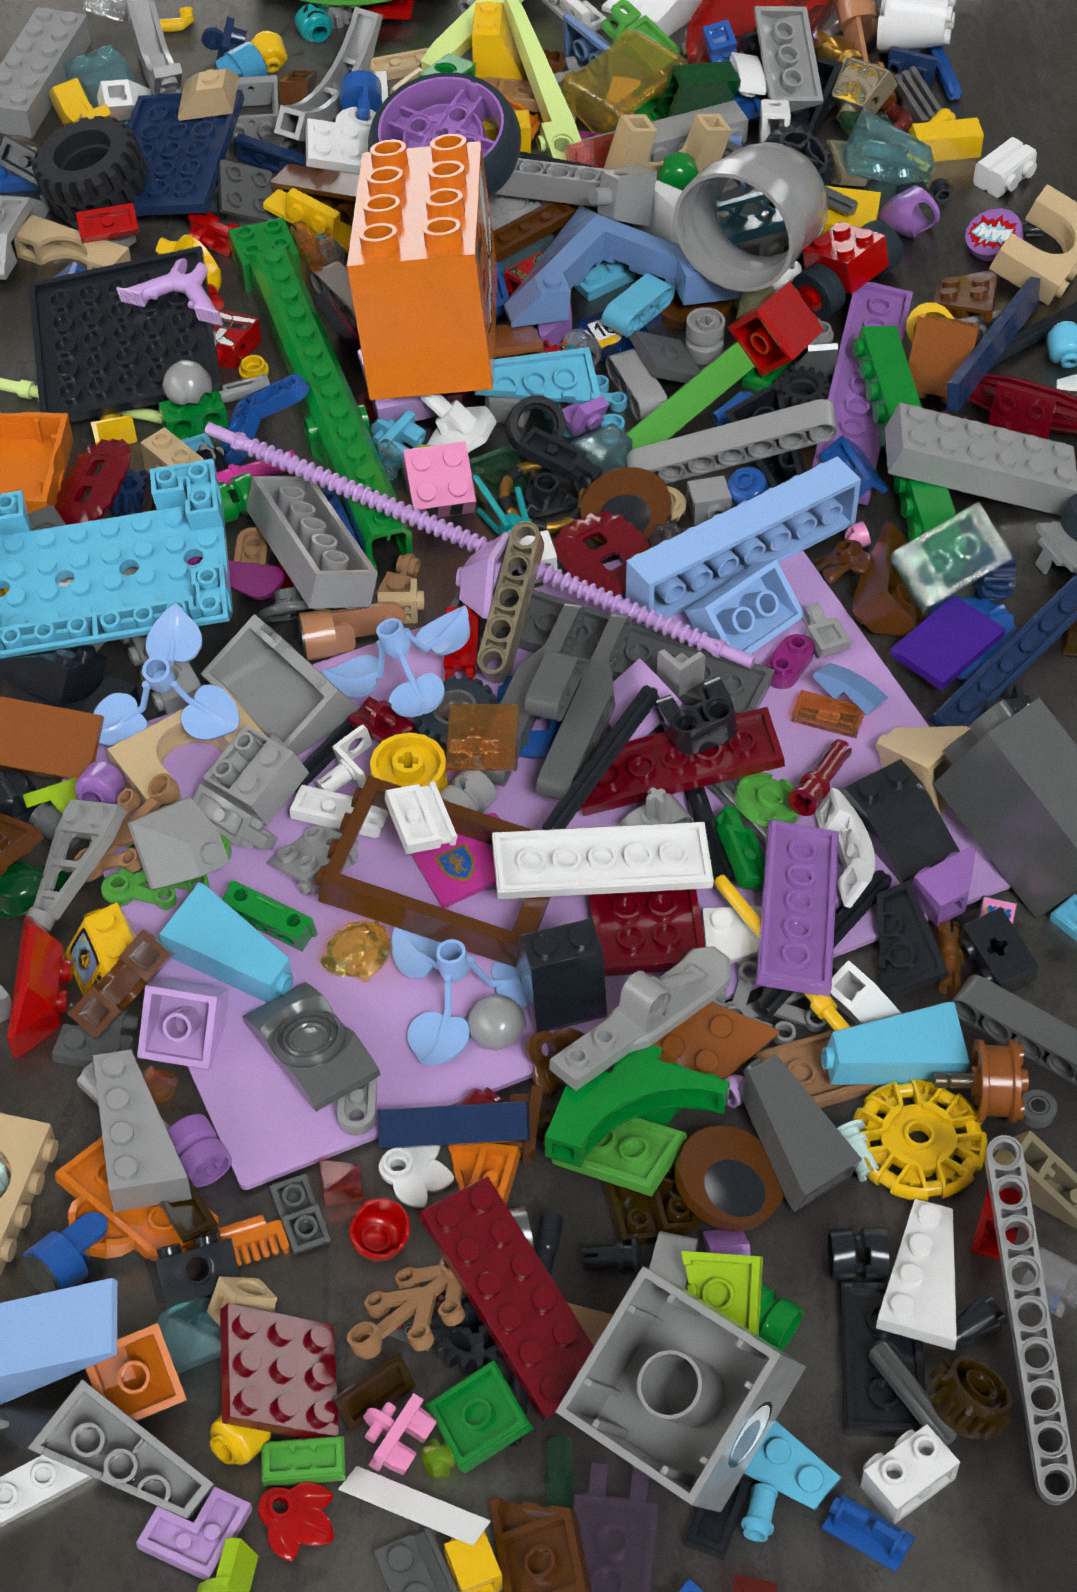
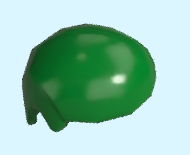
[656,152,699,191]

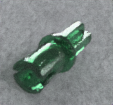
[543,1435,576,1509]

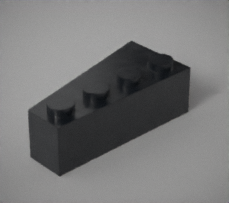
[725,381,806,488]

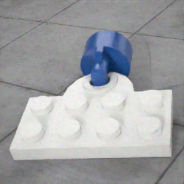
[305,70,382,174]

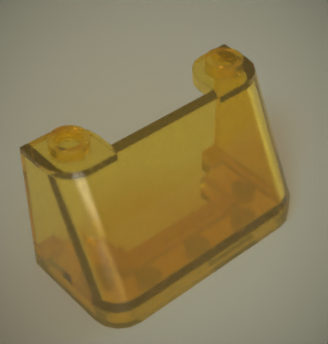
[561,29,689,134]

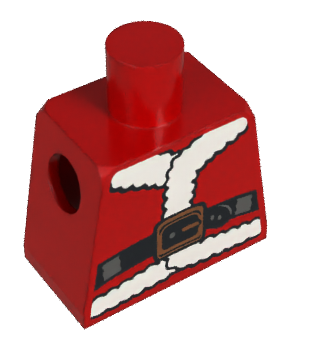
[214,310,261,369]

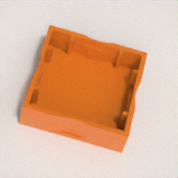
[0,412,74,514]

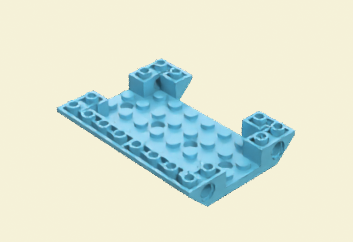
[0,459,233,659]

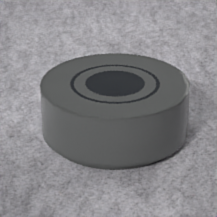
[1022,1089,1058,1129]

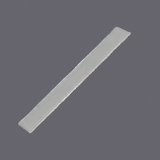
[338,1466,491,1546]

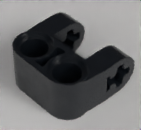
[654,676,738,755]

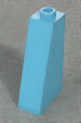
[159,882,294,1003]
[821,1002,970,1085]

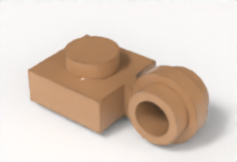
[376,553,421,601]

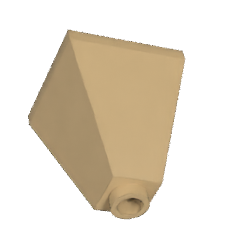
[876,726,971,815]

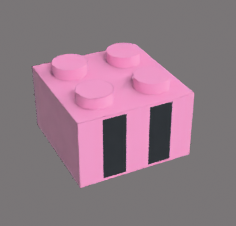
[402,441,476,518]

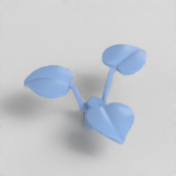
[93,603,240,747]
[323,605,470,717]
[391,927,527,1065]

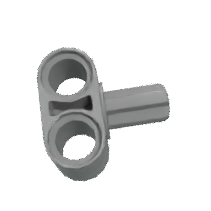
[620,787,693,826]

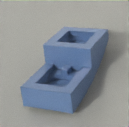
[812,663,888,715]

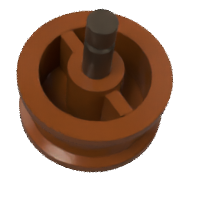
[934,1039,1029,1123]

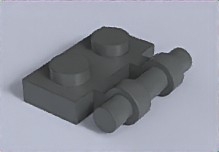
[52,1003,142,1068]

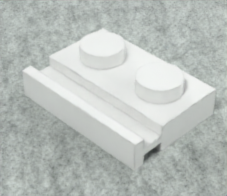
[384,781,457,854]

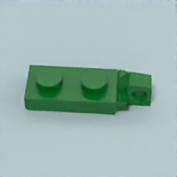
[715,805,765,891]

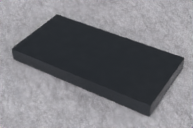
[840,1281,926,1438]

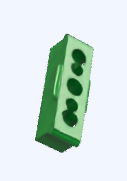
[222,881,318,952]

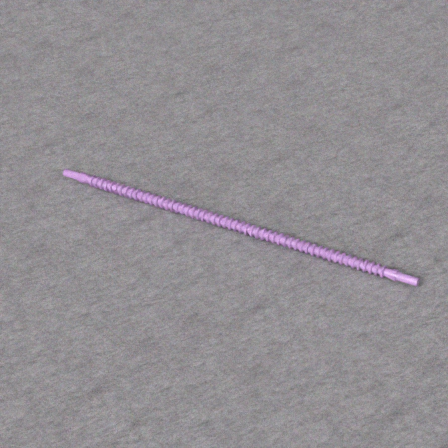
[205,422,756,669]

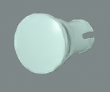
[837,1119,880,1182]

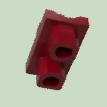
[348,696,417,743]

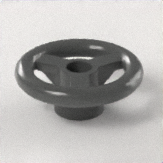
[258,587,315,622]

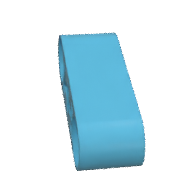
[601,273,675,338]

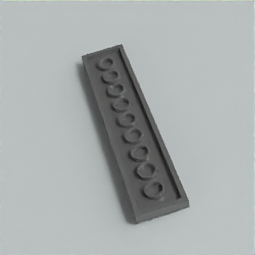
[445,589,775,714]

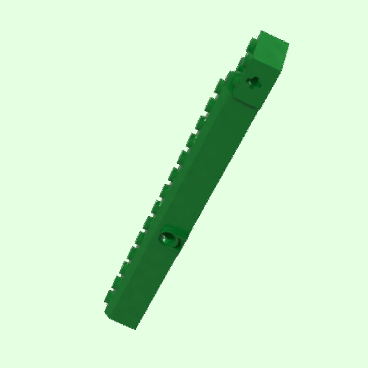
[228,217,413,570]

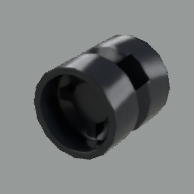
[827,1227,889,1281]

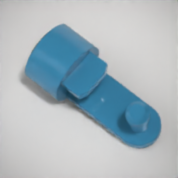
[216,41,268,88]

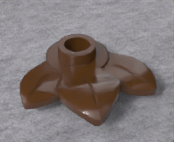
[814,539,872,584]
[525,1027,585,1098]

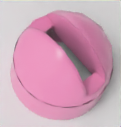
[845,521,871,547]

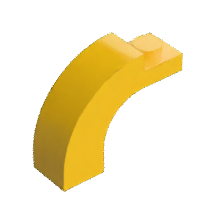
[48,78,111,126]

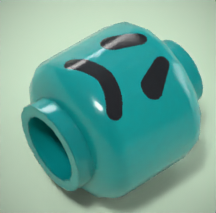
[295,3,333,43]

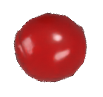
[349,1198,410,1262]

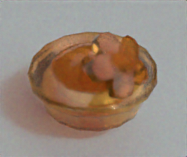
[142,1066,179,1103]

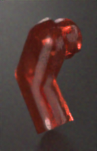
[886,102,914,134]

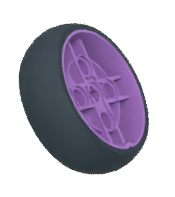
[368,72,521,199]

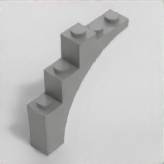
[124,0,182,95]
[274,7,383,142]

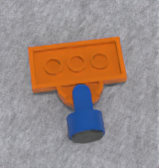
[22,1137,219,1294]

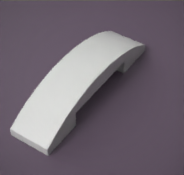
[815,788,875,908]

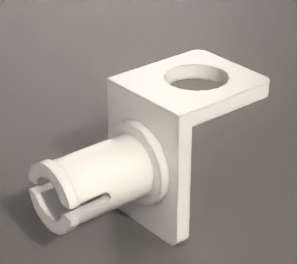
[315,724,372,792]

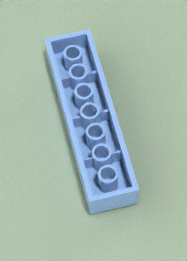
[626,456,861,628]

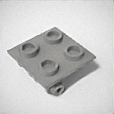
[266,825,359,896]

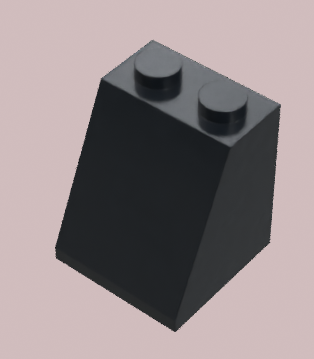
[516,918,607,1032]

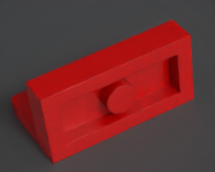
[76,203,139,244]

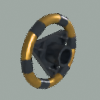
[499,460,588,533]

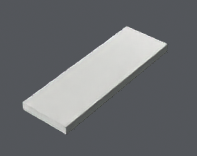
[492,822,714,899]

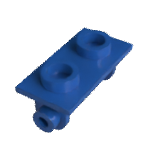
[822,1494,916,1573]

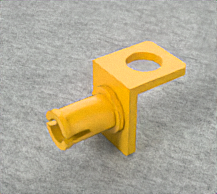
[91,412,137,465]

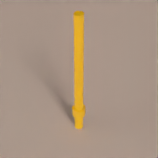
[714,875,850,1031]

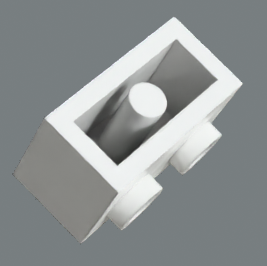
[860,1424,960,1524]

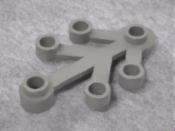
[723,961,840,1045]

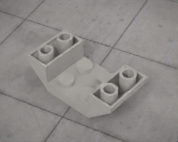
[0,195,50,280]

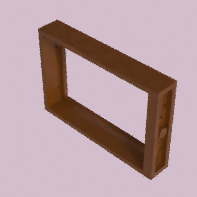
[315,776,551,967]

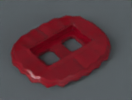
[54,438,132,525]
[554,510,651,596]

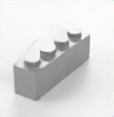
[93,1049,192,1212]

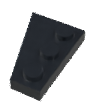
[877,880,951,1001]

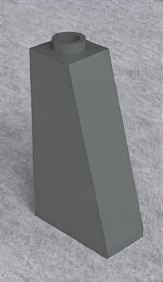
[738,1054,862,1212]

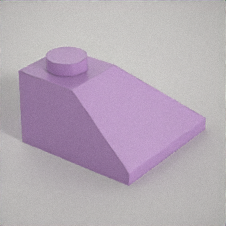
[456,532,510,619]

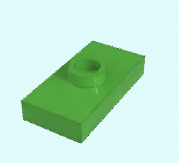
[261,1436,346,1487]

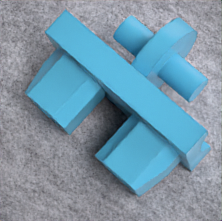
[371,410,426,467]

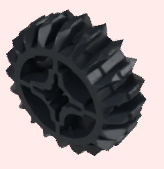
[765,124,834,186]

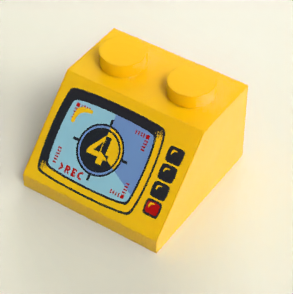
[65,902,137,996]

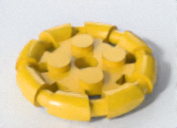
[852,1079,988,1201]

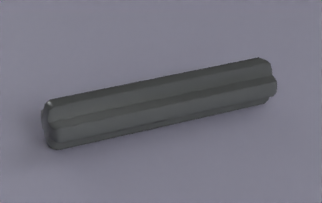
[869,1342,957,1446]

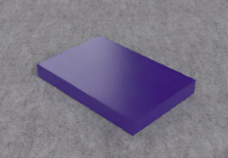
[890,595,1006,690]

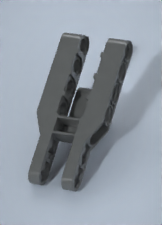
[472,602,632,800]

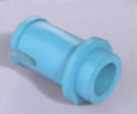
[741,1483,778,1542]

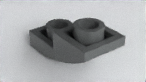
[269,1174,331,1255]

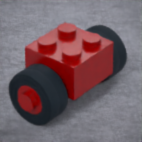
[792,220,904,321]

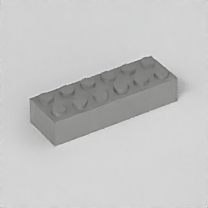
[0,7,91,139]
[885,403,1077,516]
[246,476,378,610]

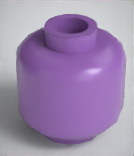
[74,761,125,804]

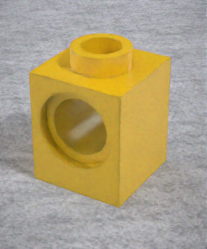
[444,1531,503,1592]

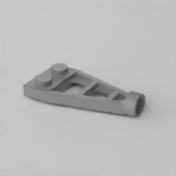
[23,799,127,933]

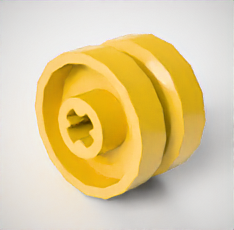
[370,732,448,818]

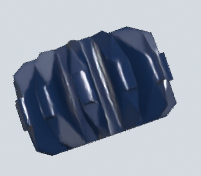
[108,468,148,517]
[971,546,1018,602]

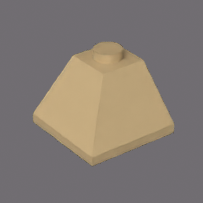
[178,69,239,121]

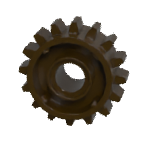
[928,1356,1013,1440]

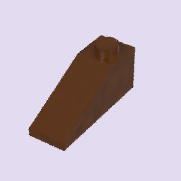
[280,70,317,106]

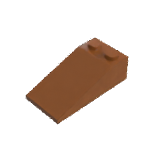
[0,696,104,780]

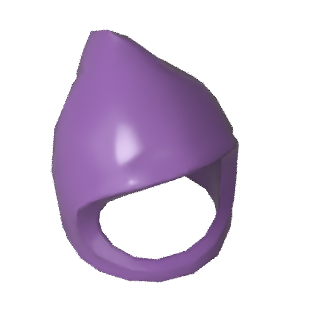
[878,185,940,238]

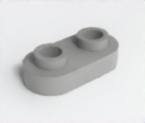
[337,1078,377,1136]

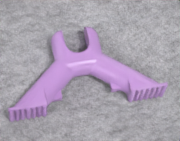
[116,258,223,325]

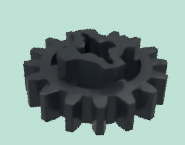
[432,1294,505,1375]

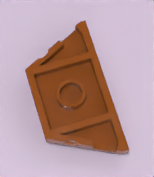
[649,975,780,1079]

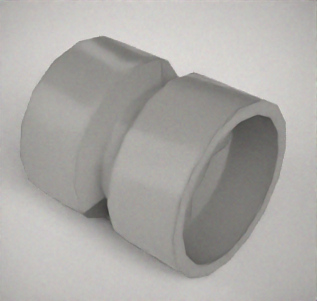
[685,307,725,365]
[439,767,497,813]

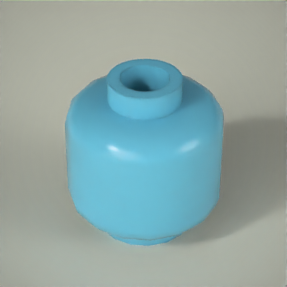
[1047,321,1077,368]

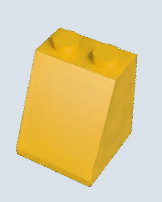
[472,1,528,80]

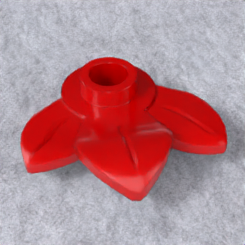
[257,1482,334,1562]

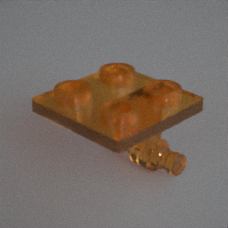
[446,704,519,771]

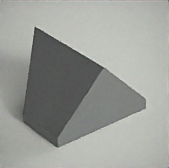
[787,343,838,381]

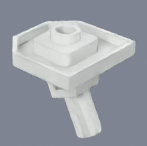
[420,394,497,453]

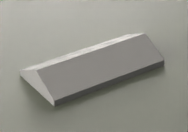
[753,6,824,112]

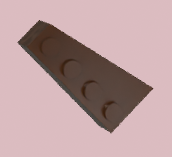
[269,164,359,227]

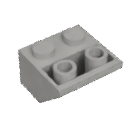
[203,725,309,826]

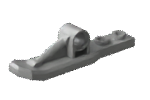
[549,946,730,1091]

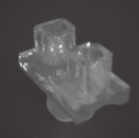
[83,0,128,22]

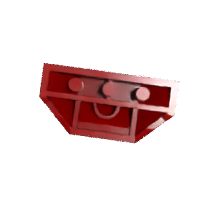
[7,916,74,1058]

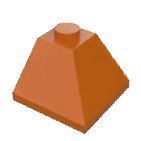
[86,1323,187,1421]

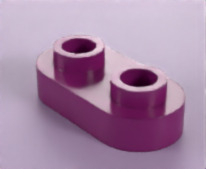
[765,634,814,689]

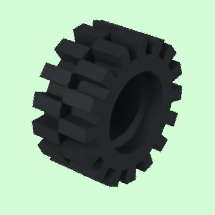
[777,366,830,407]

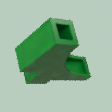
[545,1044,730,1168]

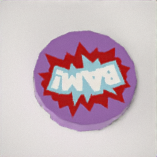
[965,208,1023,261]

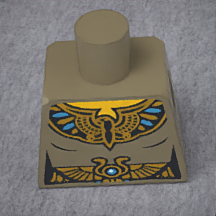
[832,56,898,127]

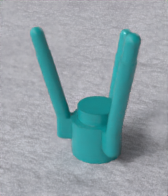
[473,474,531,536]

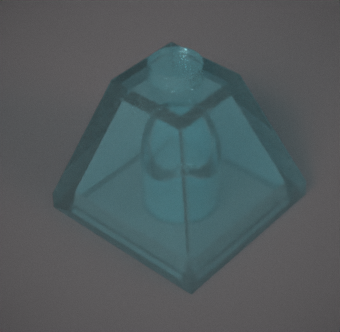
[567,423,633,488]
[157,1296,221,1373]

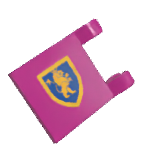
[412,813,500,908]

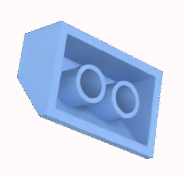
[685,559,806,654]

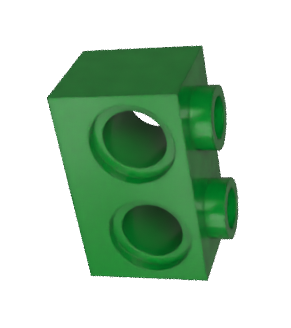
[158,391,228,440]

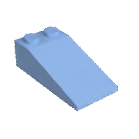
[0,1278,118,1405]

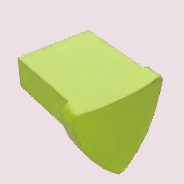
[23,777,78,814]
[197,1538,259,1592]

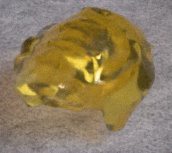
[320,920,393,983]

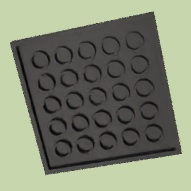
[28,246,223,423]

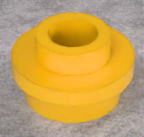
[239,355,269,379]

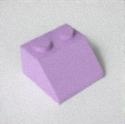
[137,977,229,1070]

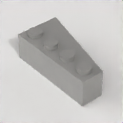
[28,1380,215,1520]

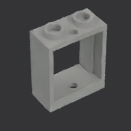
[231,75,281,141]

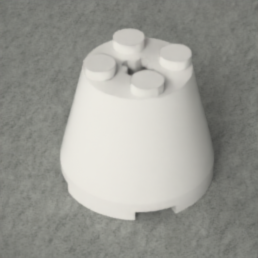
[877,0,956,54]

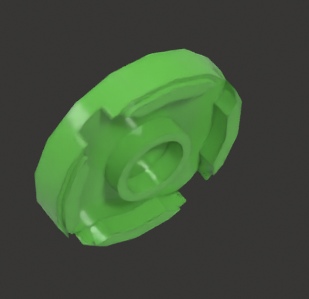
[734,773,800,828]

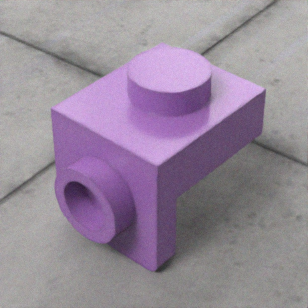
[562,396,609,437]

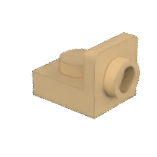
[377,579,424,624]

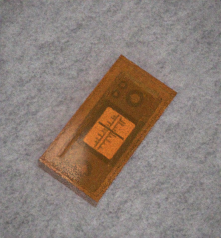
[791,690,865,738]

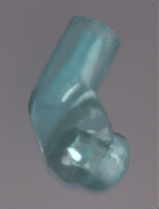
[378,439,403,480]

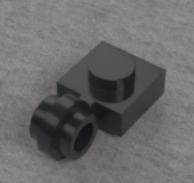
[896,178,953,209]

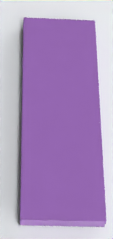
[756,820,839,997]

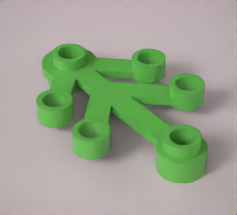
[101,834,232,910]

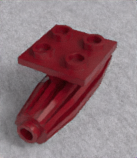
[968,374,1077,440]

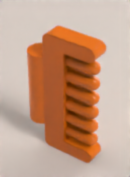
[218,1214,290,1267]

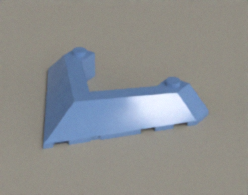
[504,205,740,328]

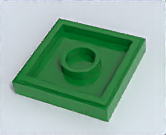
[426,1360,534,1474]

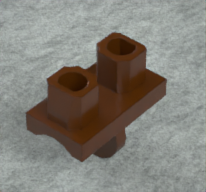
[503,1085,556,1165]

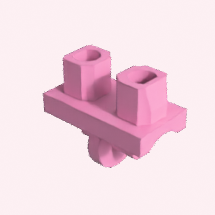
[364,1393,437,1475]

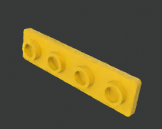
[263,188,352,254]

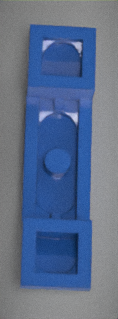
[702,19,761,122]

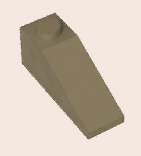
[994,1130,1077,1229]

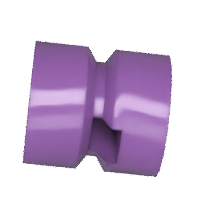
[167,1114,232,1187]

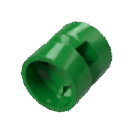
[219,472,252,524]
[759,1283,805,1351]

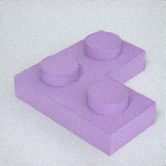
[136,1487,252,1580]

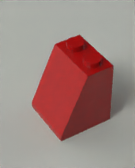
[727,281,824,376]

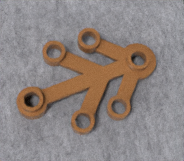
[73,773,180,882]
[347,1257,465,1359]

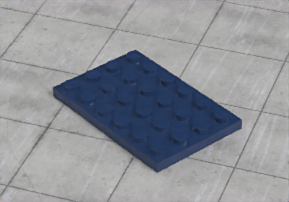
[128,89,245,216]

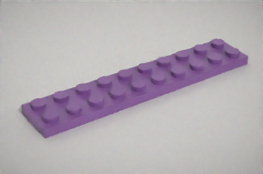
[812,282,913,505]

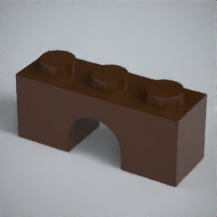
[68,929,175,1039]

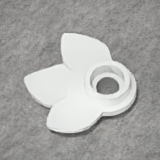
[379,1146,454,1208]

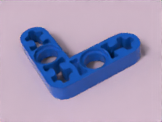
[221,373,310,465]

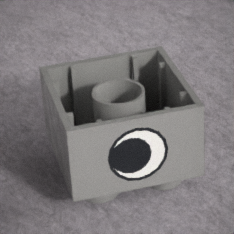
[556,1266,806,1512]

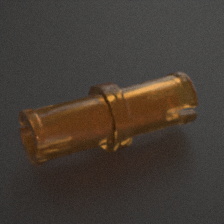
[290,221,327,272]
[937,921,964,995]

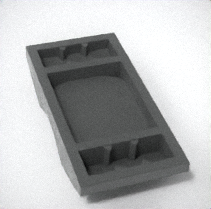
[242,982,381,1112]

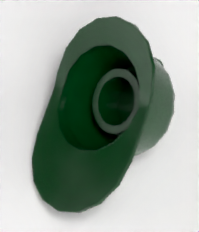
[0,862,69,918]

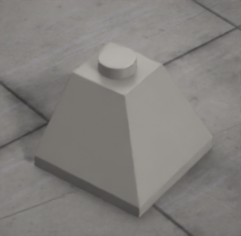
[127,797,230,889]

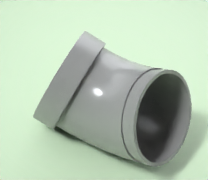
[674,142,828,292]

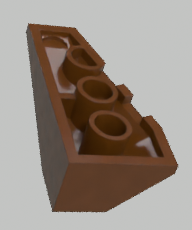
[852,521,926,637]

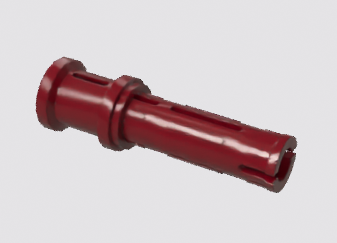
[788,739,852,816]

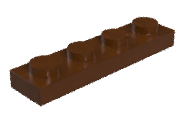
[493,201,576,262]

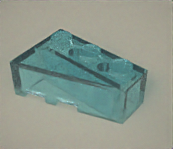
[843,108,936,186]

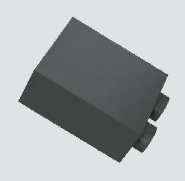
[933,697,1077,919]

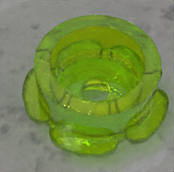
[421,1439,455,1480]

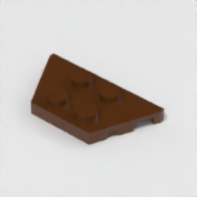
[933,270,998,322]
[488,1498,592,1592]

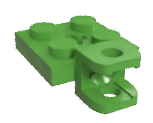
[601,0,683,79]

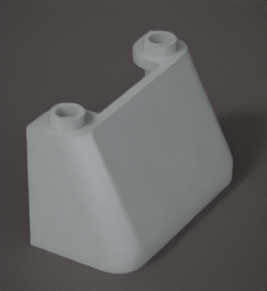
[201,614,360,756]

